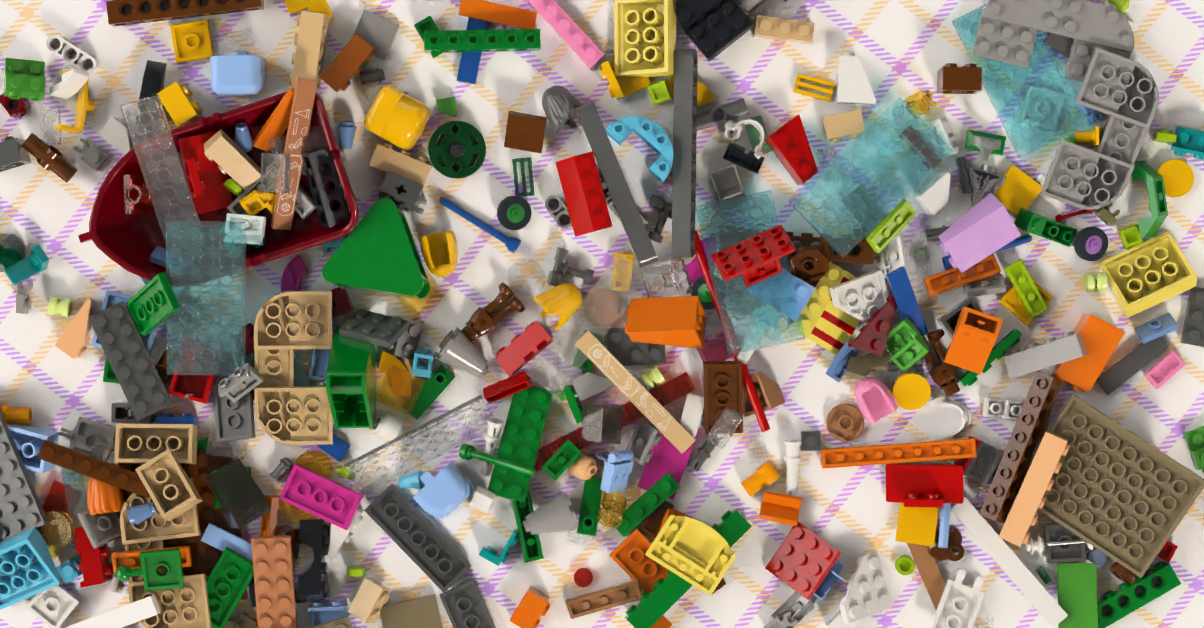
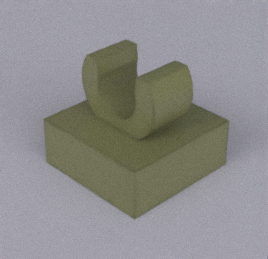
[1094,203,1120,226]

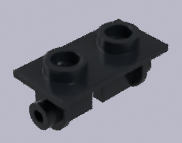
[723,142,765,174]

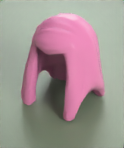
[855,377,898,424]

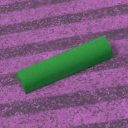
[511,489,544,563]

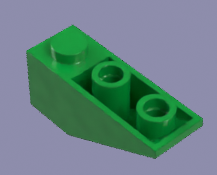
[1014,208,1077,247]

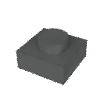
[801,431,821,451]

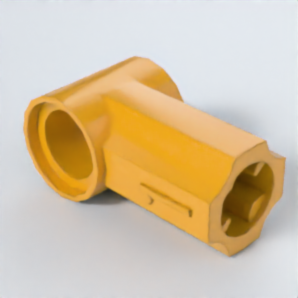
[0,405,32,424]
[741,460,781,496]

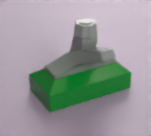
[964,130,1006,164]

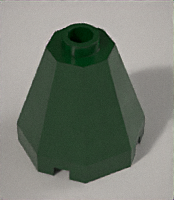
[0,234,25,272]

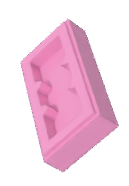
[1143,349,1186,389]

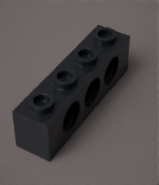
[301,145,349,228]

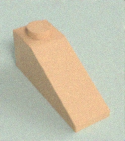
[55,299,95,359]

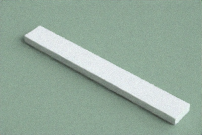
[951,497,1068,628]

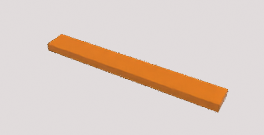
[821,438,977,469]

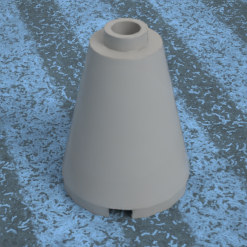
[434,327,488,376]
[523,493,578,535]

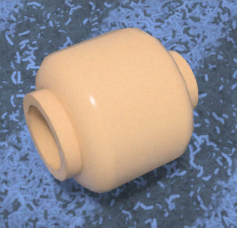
[568,453,597,480]

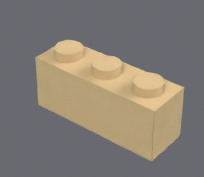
[753,15,815,45]
[204,129,262,190]
[369,142,432,188]

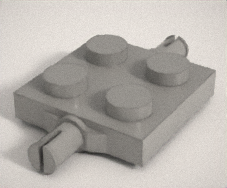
[59,417,116,461]

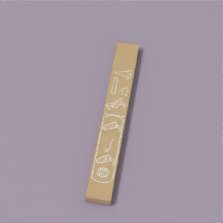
[574,330,696,454]

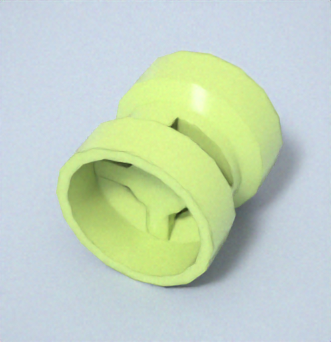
[1084,272,1107,292]
[48,296,73,317]
[641,366,666,391]

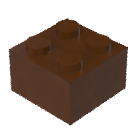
[937,63,982,94]

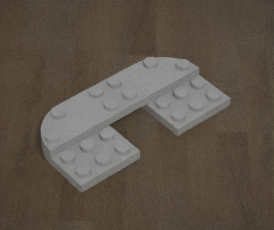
[971,0,1134,82]
[1039,48,1159,210]

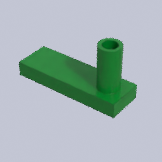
[403,364,455,420]
[577,477,602,537]

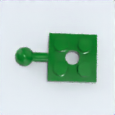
[116,548,185,591]

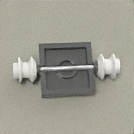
[1026,523,1094,564]

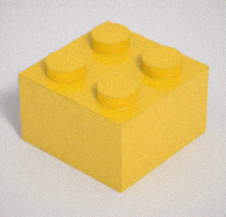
[157,82,204,127]

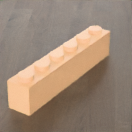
[999,430,1070,547]

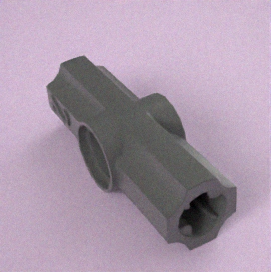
[697,98,749,131]

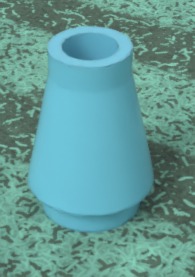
[398,470,425,489]

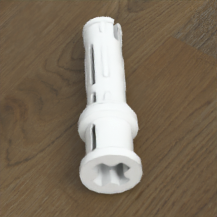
[480,418,504,476]
[784,440,802,496]

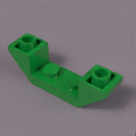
[1131,160,1168,238]

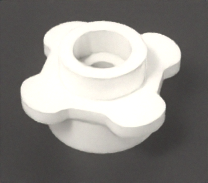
[721,121,743,142]

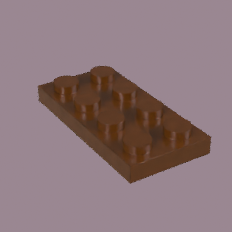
[703,361,743,434]

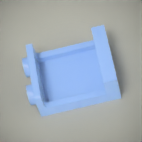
[308,601,349,627]

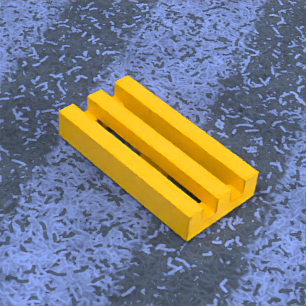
[793,73,835,102]

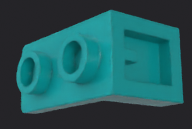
[4,244,49,285]
[479,529,519,566]

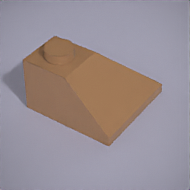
[742,372,786,417]

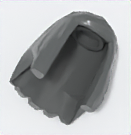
[542,85,582,134]

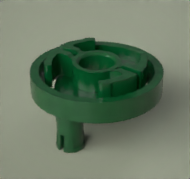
[428,121,486,179]

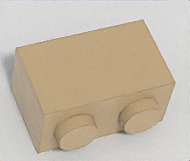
[821,109,866,143]
[347,578,391,623]

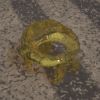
[904,90,937,120]

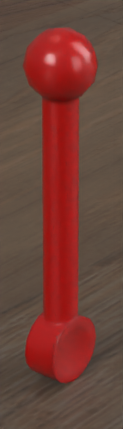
[1055,209,1094,222]

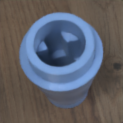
[338,121,357,149]
[235,122,253,153]
[126,502,157,525]

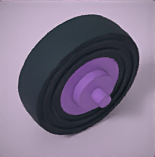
[1074,226,1108,261]

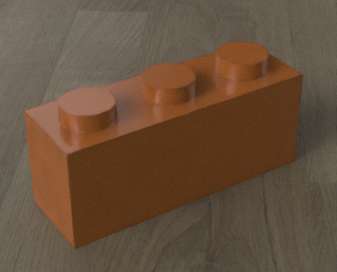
[319,33,376,92]

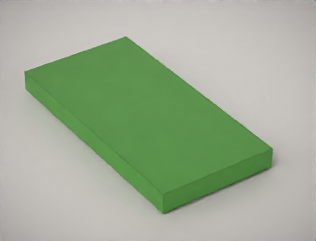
[1057,563,1098,628]

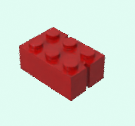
[168,337,224,404]

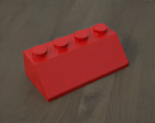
[555,151,613,237]

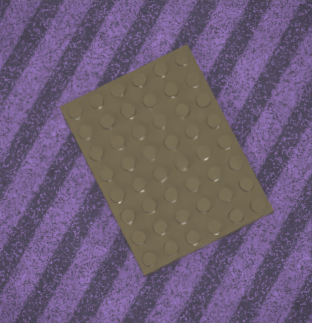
[1016,394,1204,578]

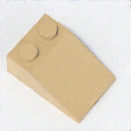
[135,449,203,521]

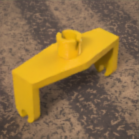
[55,70,95,134]

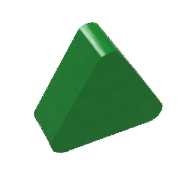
[322,198,430,300]
[326,327,376,429]

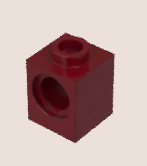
[0,93,31,118]

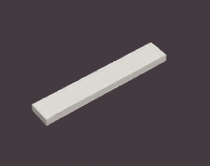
[64,595,161,628]

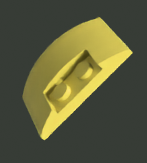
[645,515,736,596]

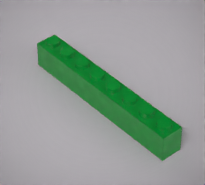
[624,510,752,628]

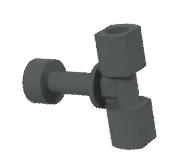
[648,194,672,244]
[546,247,594,287]

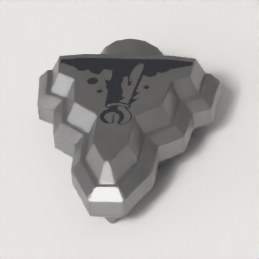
[968,164,1006,208]

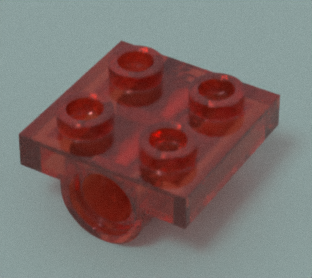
[122,175,161,214]

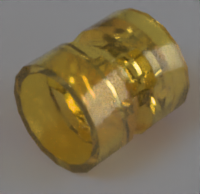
[597,493,628,528]

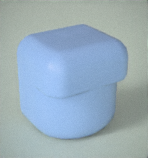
[210,51,267,97]
[413,461,473,519]

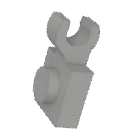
[16,281,33,314]

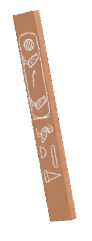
[270,77,318,230]

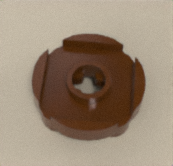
[790,244,829,282]

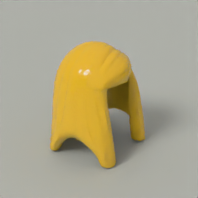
[421,231,458,277]
[533,283,583,331]

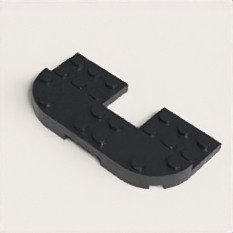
[676,0,788,62]

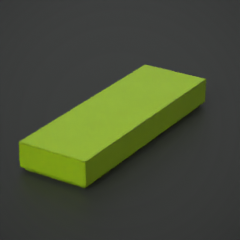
[865,199,916,253]
[1003,259,1049,318]

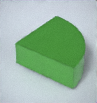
[436,97,457,117]

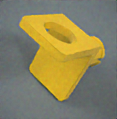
[1075,126,1103,147]

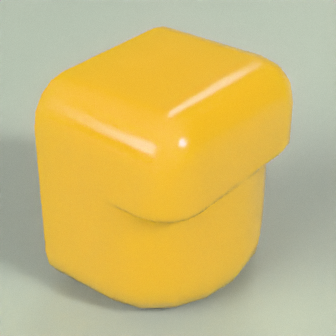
[364,85,431,150]

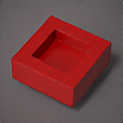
[1157,540,1178,563]

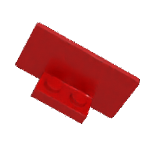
[178,131,233,215]
[711,225,796,287]
[885,464,964,508]

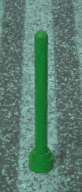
[459,443,536,476]

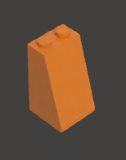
[625,296,707,349]
[1051,314,1125,394]

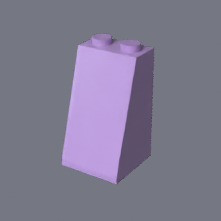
[938,192,1021,273]

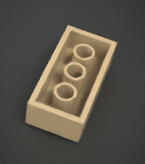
[289,10,330,92]
[114,424,198,464]

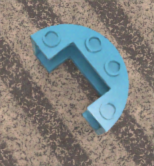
[605,116,673,183]

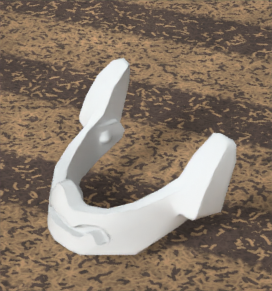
[725,119,765,159]
[929,396,972,441]

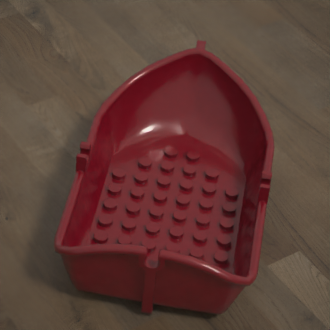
[78,92,359,286]

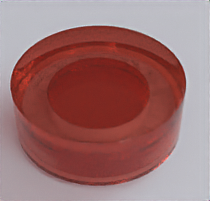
[574,567,593,587]

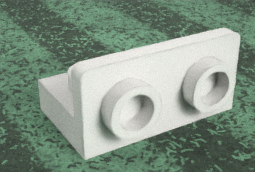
[877,236,908,278]

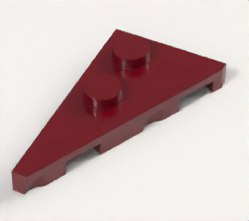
[848,294,897,356]

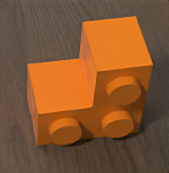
[509,586,551,628]

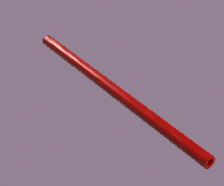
[695,230,771,432]

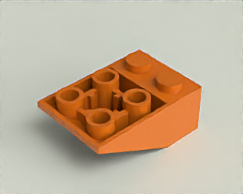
[944,307,1003,374]

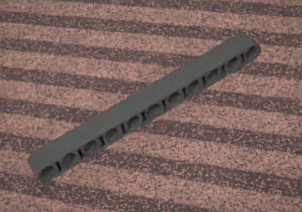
[672,49,698,258]

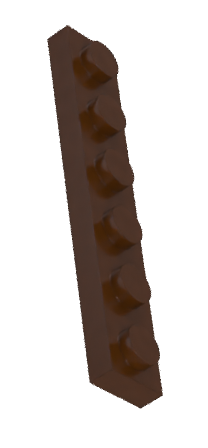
[37,439,149,498]

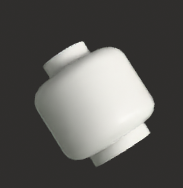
[374,414,405,442]

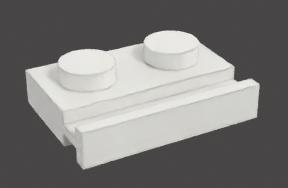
[224,213,266,245]

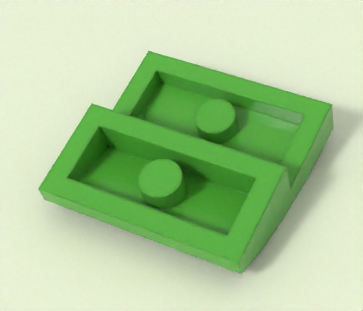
[885,317,930,372]

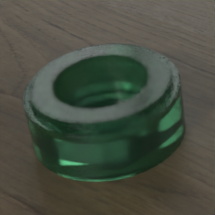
[1035,565,1053,584]

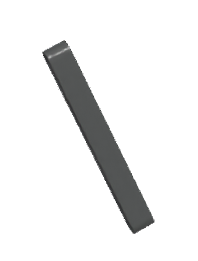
[575,101,658,268]

